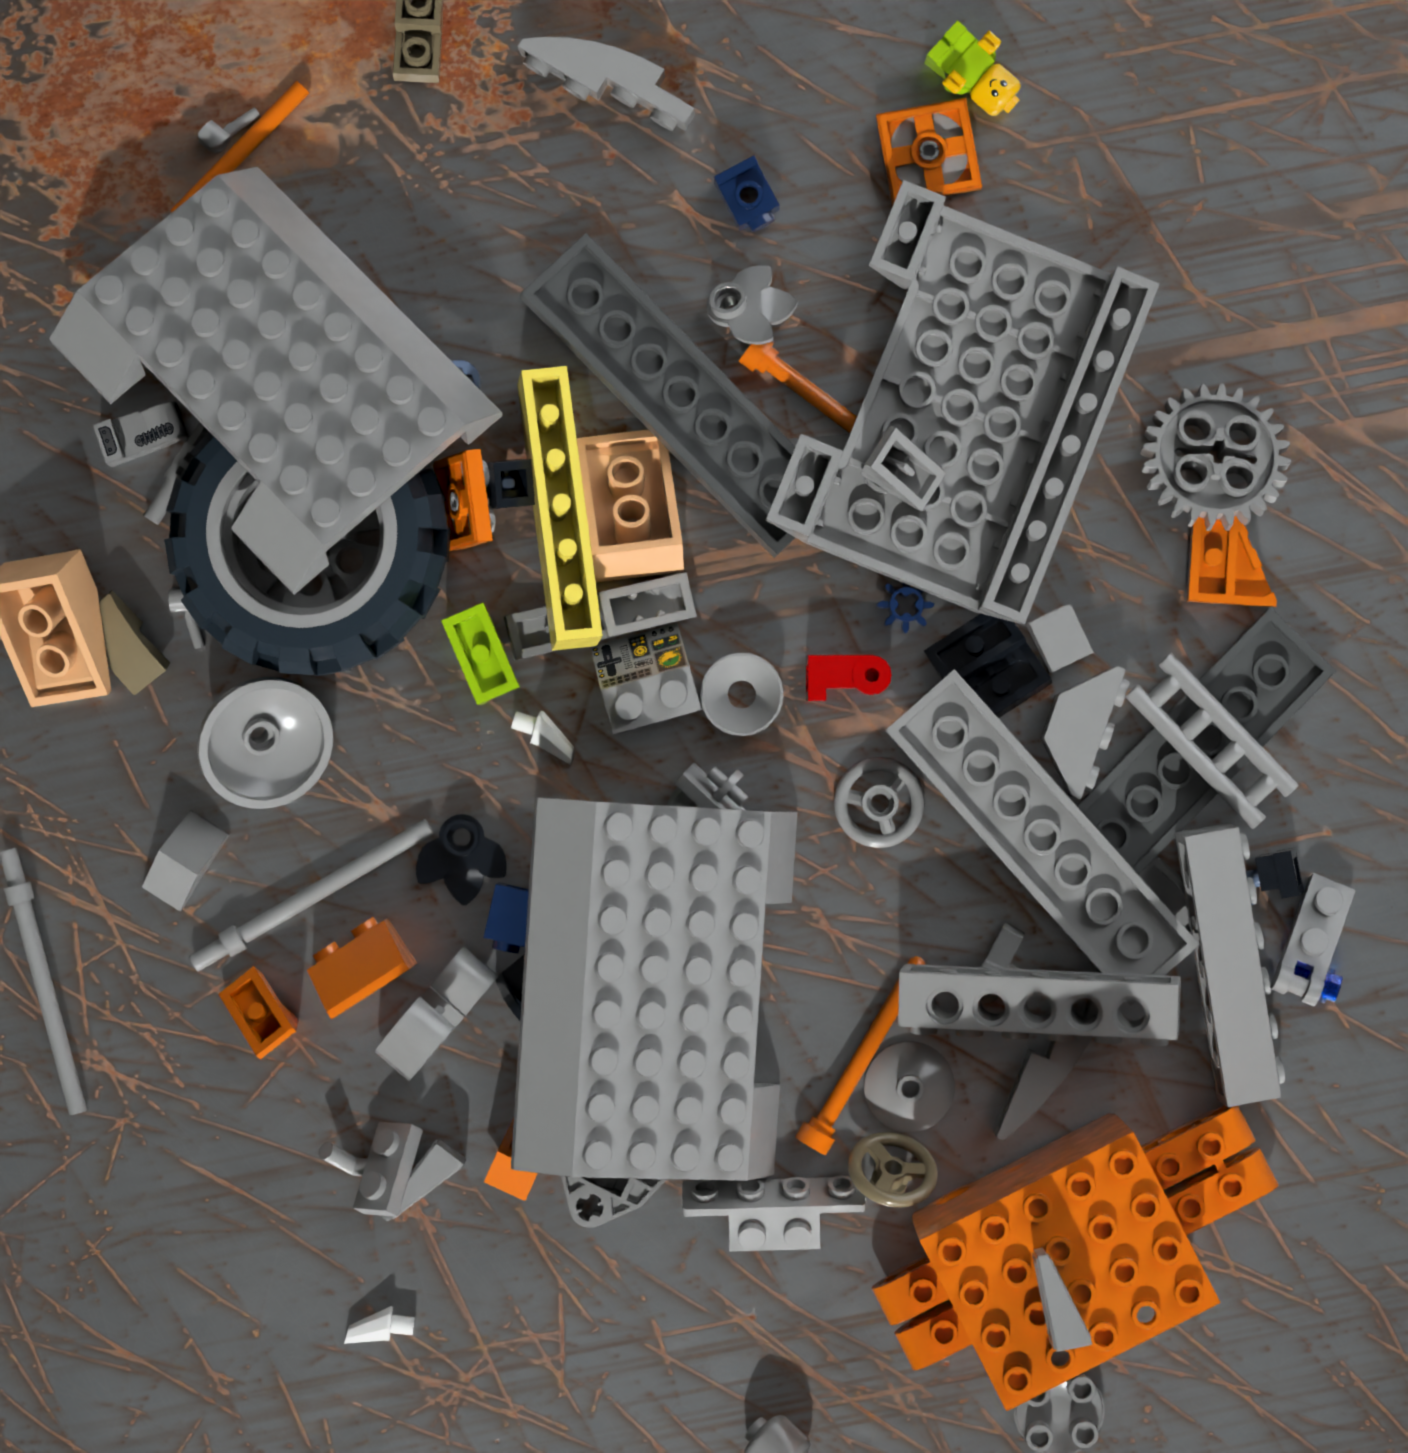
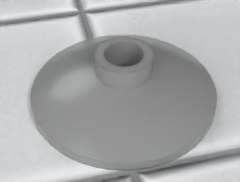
[864,1041,955,1133]

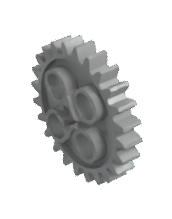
[1140,383,1291,531]

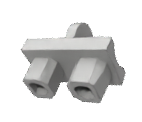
[667,762,748,810]

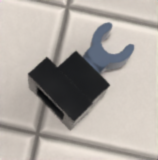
[486,459,535,509]
[1246,847,1304,899]

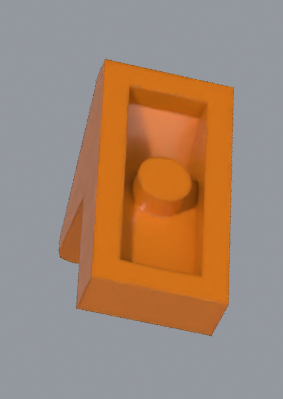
[218,966,299,1060]

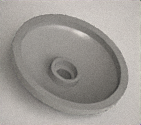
[197,677,333,809]

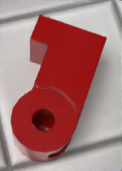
[806,655,892,701]

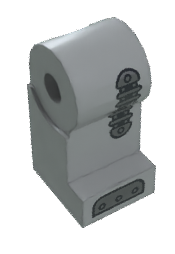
[93,402,188,467]

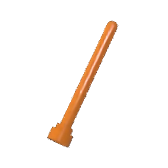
[739,341,857,433]
[795,956,925,1156]

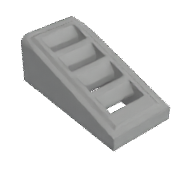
[381,1138,466,1222]
[1032,1248,1093,1352]

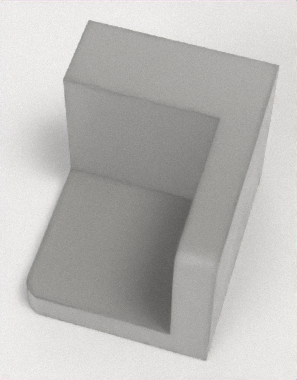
[1026,604,1094,673]

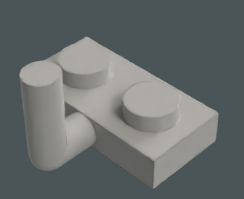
[319,1122,423,1217]

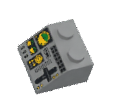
[590,623,702,735]

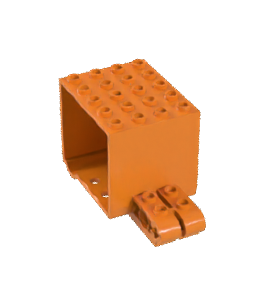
[872,1105,1279,1411]

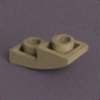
[393,0,443,83]
[99,590,170,696]

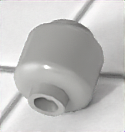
[744,1415,811,1453]

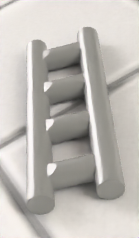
[1125,652,1299,829]

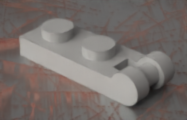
[1271,873,1356,1007]

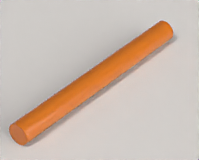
[170,80,310,212]

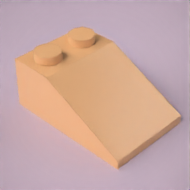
[577,429,684,583]
[0,549,112,707]

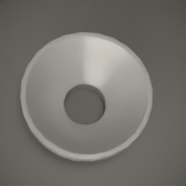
[700,653,784,736]

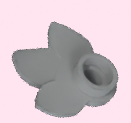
[707,265,798,345]

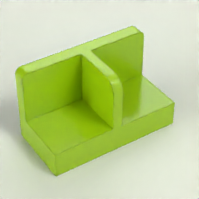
[441,602,520,705]

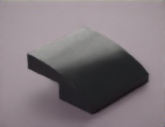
[924,614,1052,718]

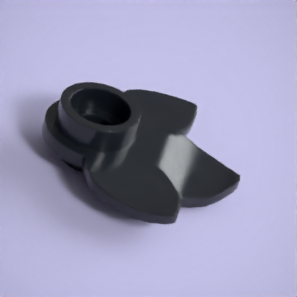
[416,814,507,906]

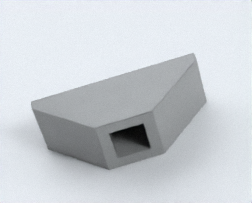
[1040,666,1130,799]

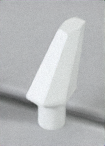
[511,711,574,765]
[344,1306,415,1344]

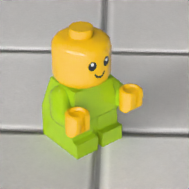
[925,20,1021,116]

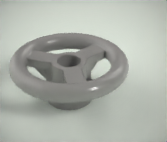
[834,757,925,848]

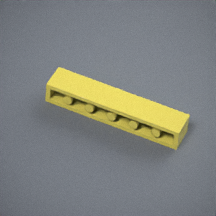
[517,366,603,651]

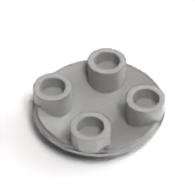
[1014,1373,1105,1453]

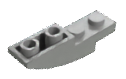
[518,37,695,131]

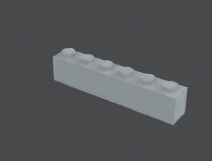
[1175,823,1285,1107]

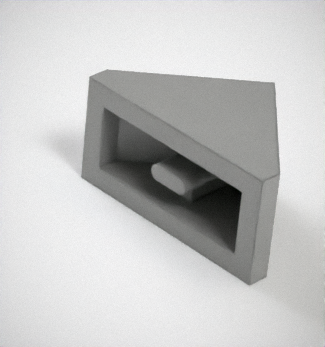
[861,426,946,511]
[142,810,230,911]

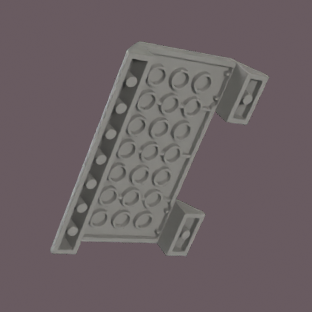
[49,167,503,595]
[766,180,1160,625]
[511,797,797,1181]

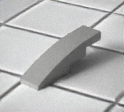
[504,572,697,661]
[993,999,1098,1141]

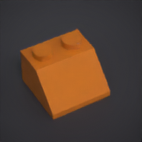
[307,916,417,1020]

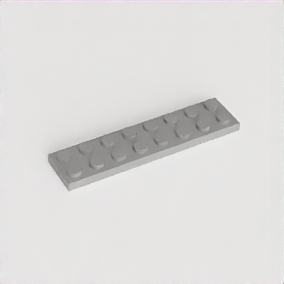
[885,669,1200,1006]

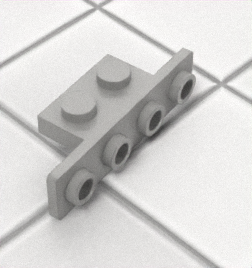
[682,1175,866,1252]

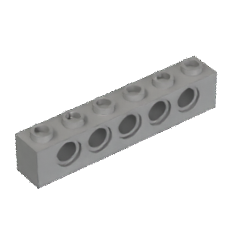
[898,964,1181,1046]

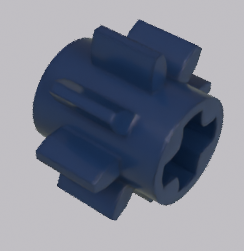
[876,582,935,634]

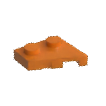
[1186,516,1277,607]

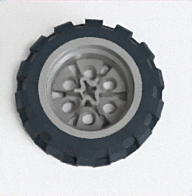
[164,432,451,676]

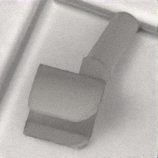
[198,107,261,153]
[168,587,205,649]

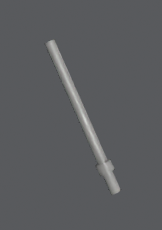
[189,819,434,972]
[0,847,87,1115]

